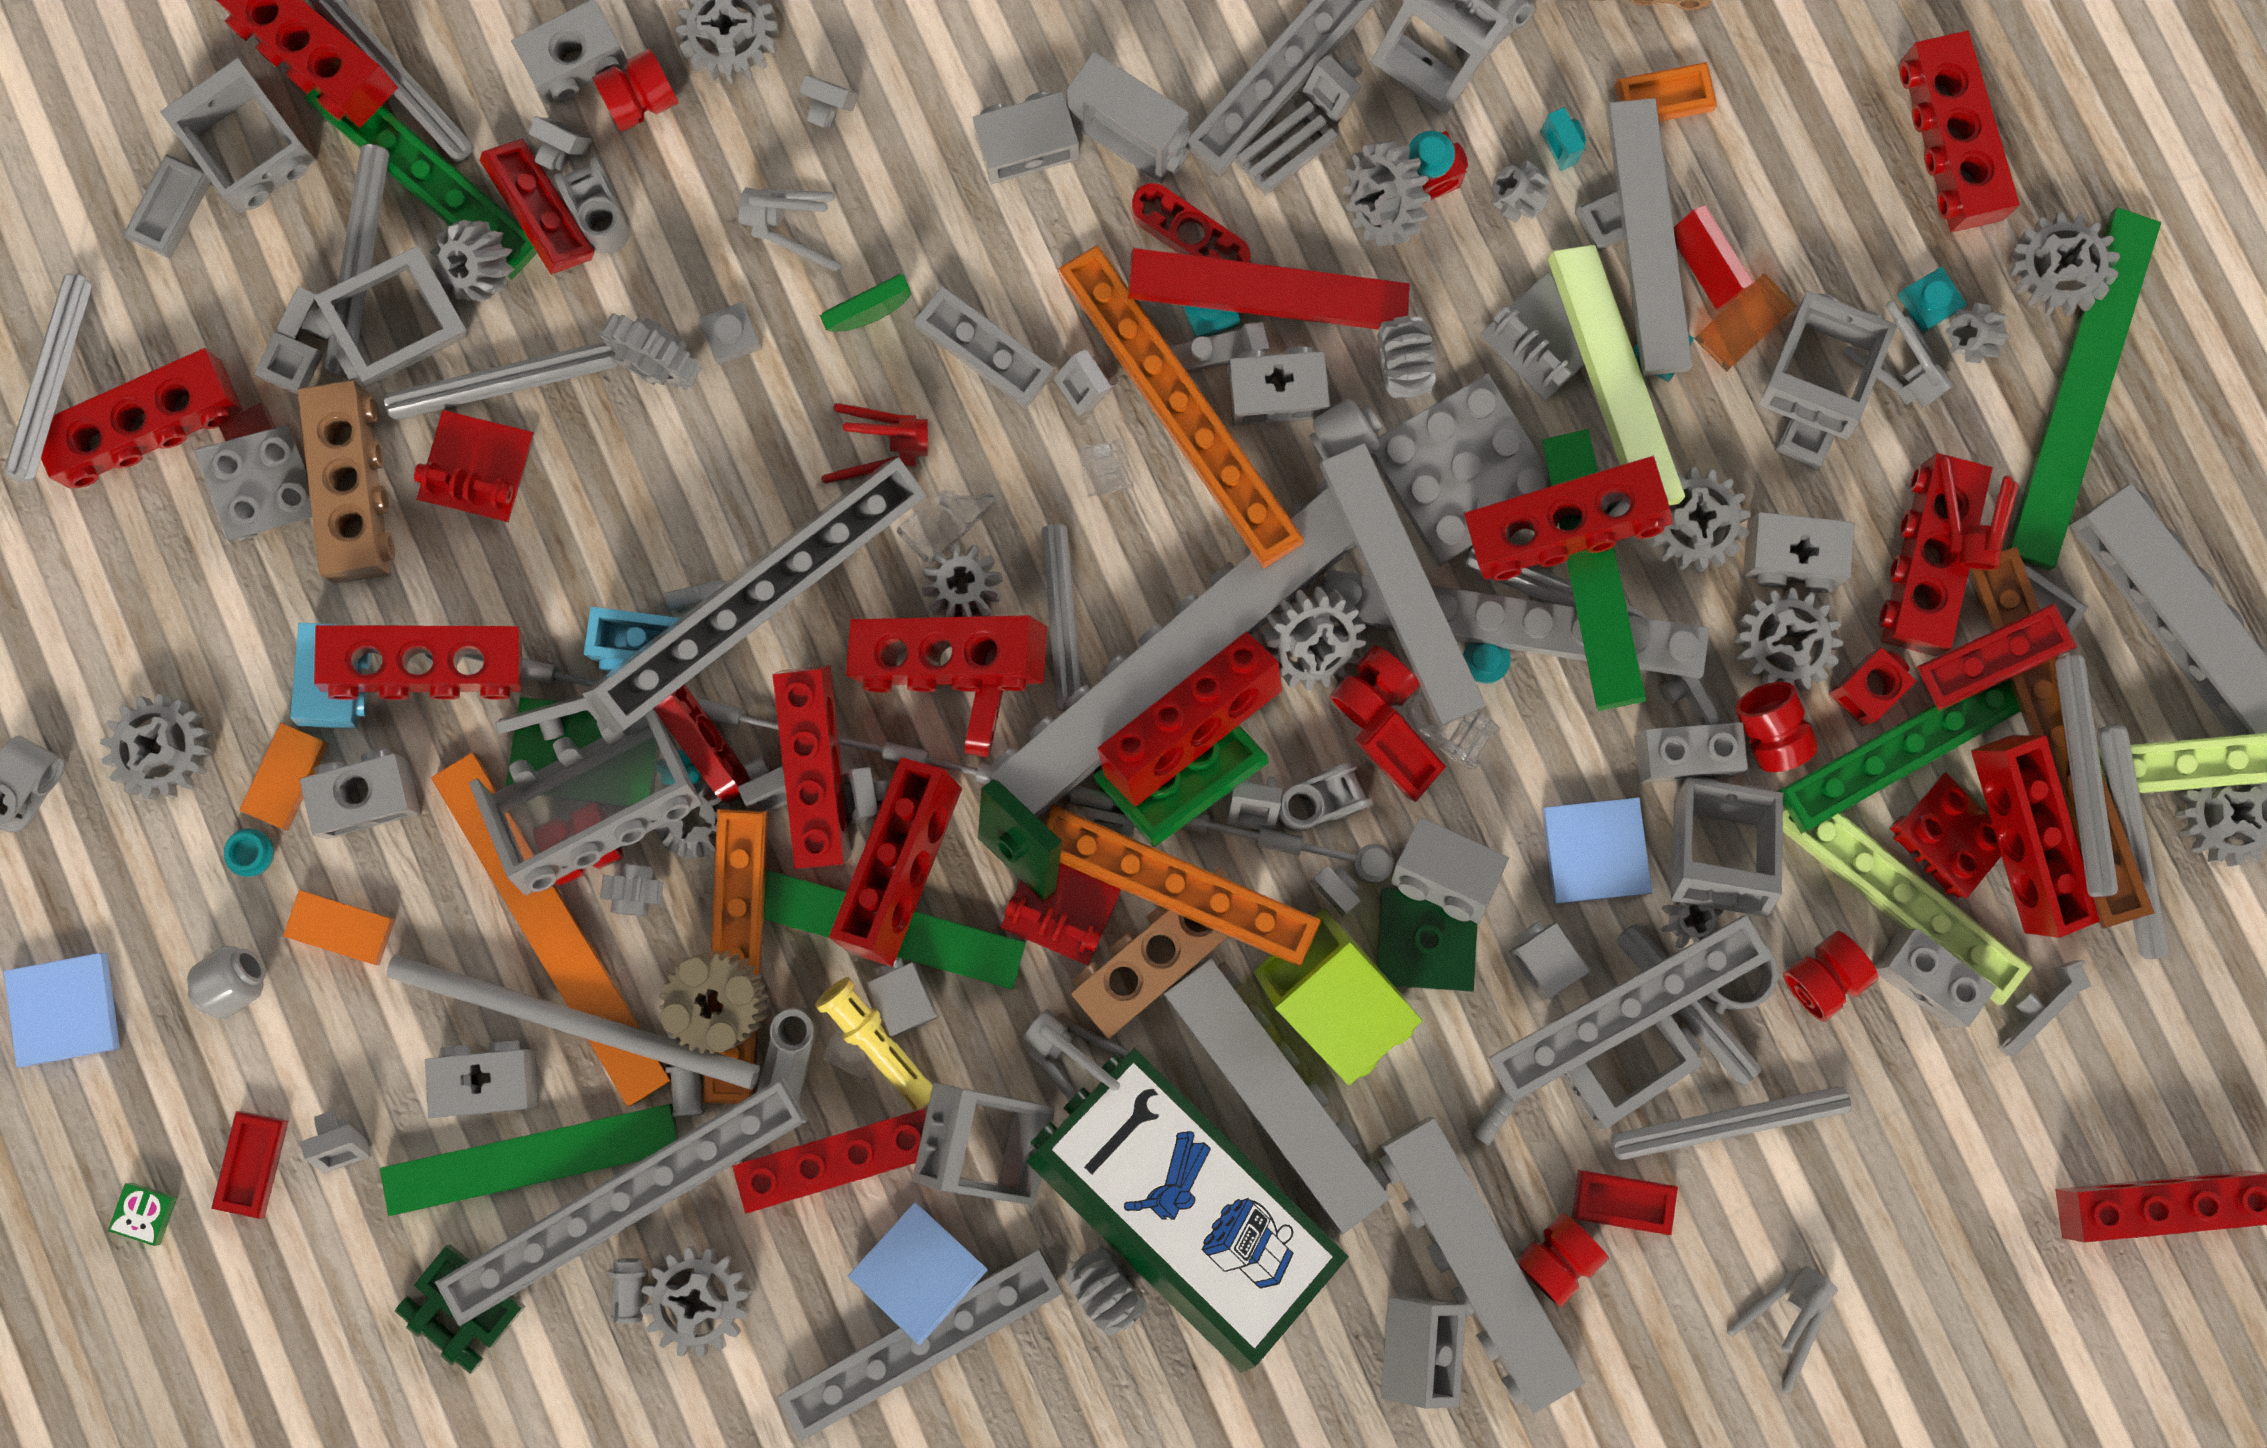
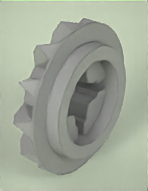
[655,782,731,859]

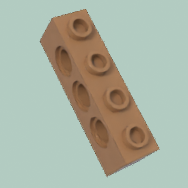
[297,381,395,584]
[1071,867,1231,1039]

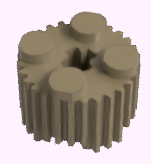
[659,951,769,1054]

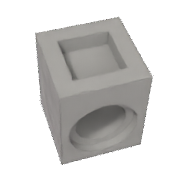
[1509,921,1590,1000]
[867,958,939,1037]

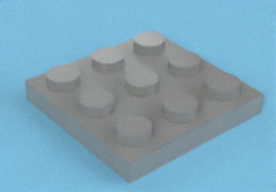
[1371,374,1551,566]

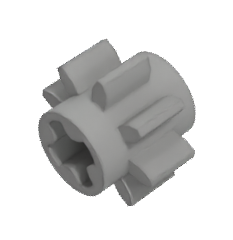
[1491,160,1551,223]
[1946,303,2010,363]
[600,864,664,916]
[1661,902,1724,948]

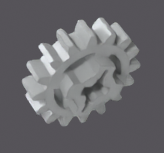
[675,0,779,84]
[1343,140,1431,247]
[2010,212,2120,316]
[599,313,702,390]
[1649,467,1751,573]
[1261,587,1366,690]
[1734,588,1843,692]
[100,694,213,800]
[2175,783,2267,866]
[640,1246,751,1358]

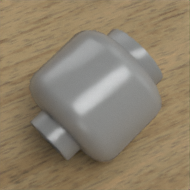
[1309,399,1383,460]
[187,946,265,1019]

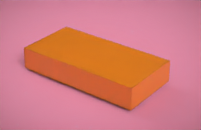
[1614,62,1717,122]
[239,722,329,831]
[283,890,395,966]

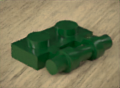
[394,1244,526,1374]

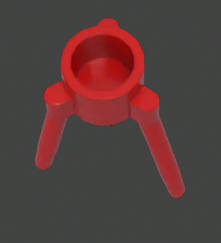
[821,403,928,484]
[1940,457,2019,570]

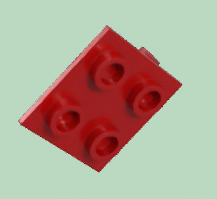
[414,410,534,523]
[1889,772,2001,899]
[1000,862,1121,966]

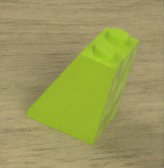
[1253,908,1422,1086]

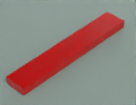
[1127,248,1410,330]

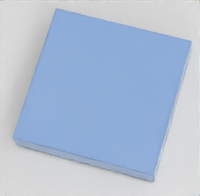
[1541,797,1652,904]
[4,953,120,1068]
[847,1202,988,1345]

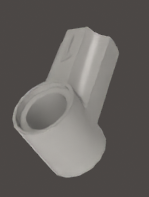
[757,1007,821,1103]

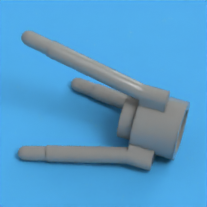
[738,187,841,272]
[1844,301,1954,408]
[1023,1009,1130,1101]
[1727,1266,1838,1394]

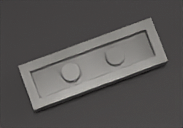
[913,286,1055,410]

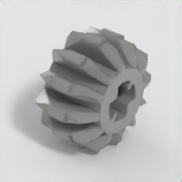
[430,220,515,302]
[1377,316,1436,398]
[921,544,1003,617]
[1067,1246,1146,1336]

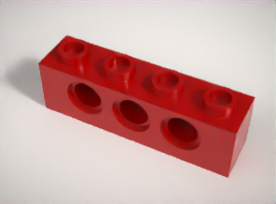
[216,0,398,128]
[1899,30,2020,233]
[41,348,243,488]
[1878,453,1993,657]
[1464,455,1673,581]
[846,615,1047,693]
[314,625,522,700]
[1097,631,1282,807]
[772,665,852,869]
[1971,735,2100,938]
[829,757,962,967]
[732,1107,928,1214]
[2055,1171,2267,1243]

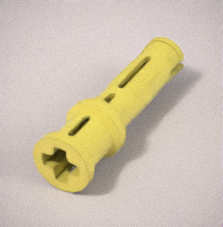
[815,977,933,1111]

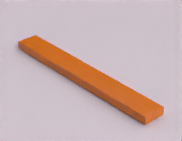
[1058,245,1304,569]
[430,752,671,1107]

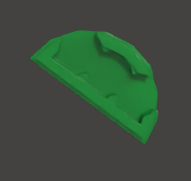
[819,274,911,332]

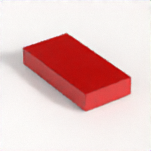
[1673,204,1754,310]
[1354,704,1446,802]
[211,1111,289,1219]
[1571,1170,1678,1236]

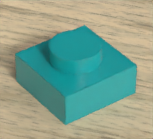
[1540,107,1586,171]
[1898,266,1967,333]
[1182,305,1240,339]

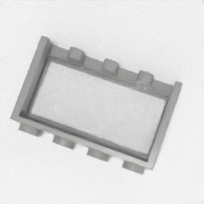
[469,708,702,896]

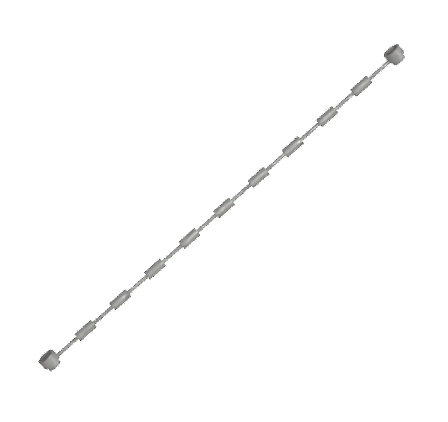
[421,653,1394,884]

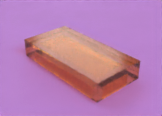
[1694,273,1797,372]

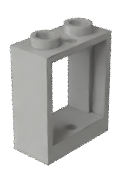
[1370,0,1509,115]
[1067,51,1191,183]
[160,58,317,214]
[311,245,467,388]
[1758,290,1897,440]
[1671,777,1783,917]
[1563,1015,1703,1129]
[912,1083,1055,1206]

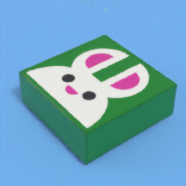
[108,1182,177,1246]

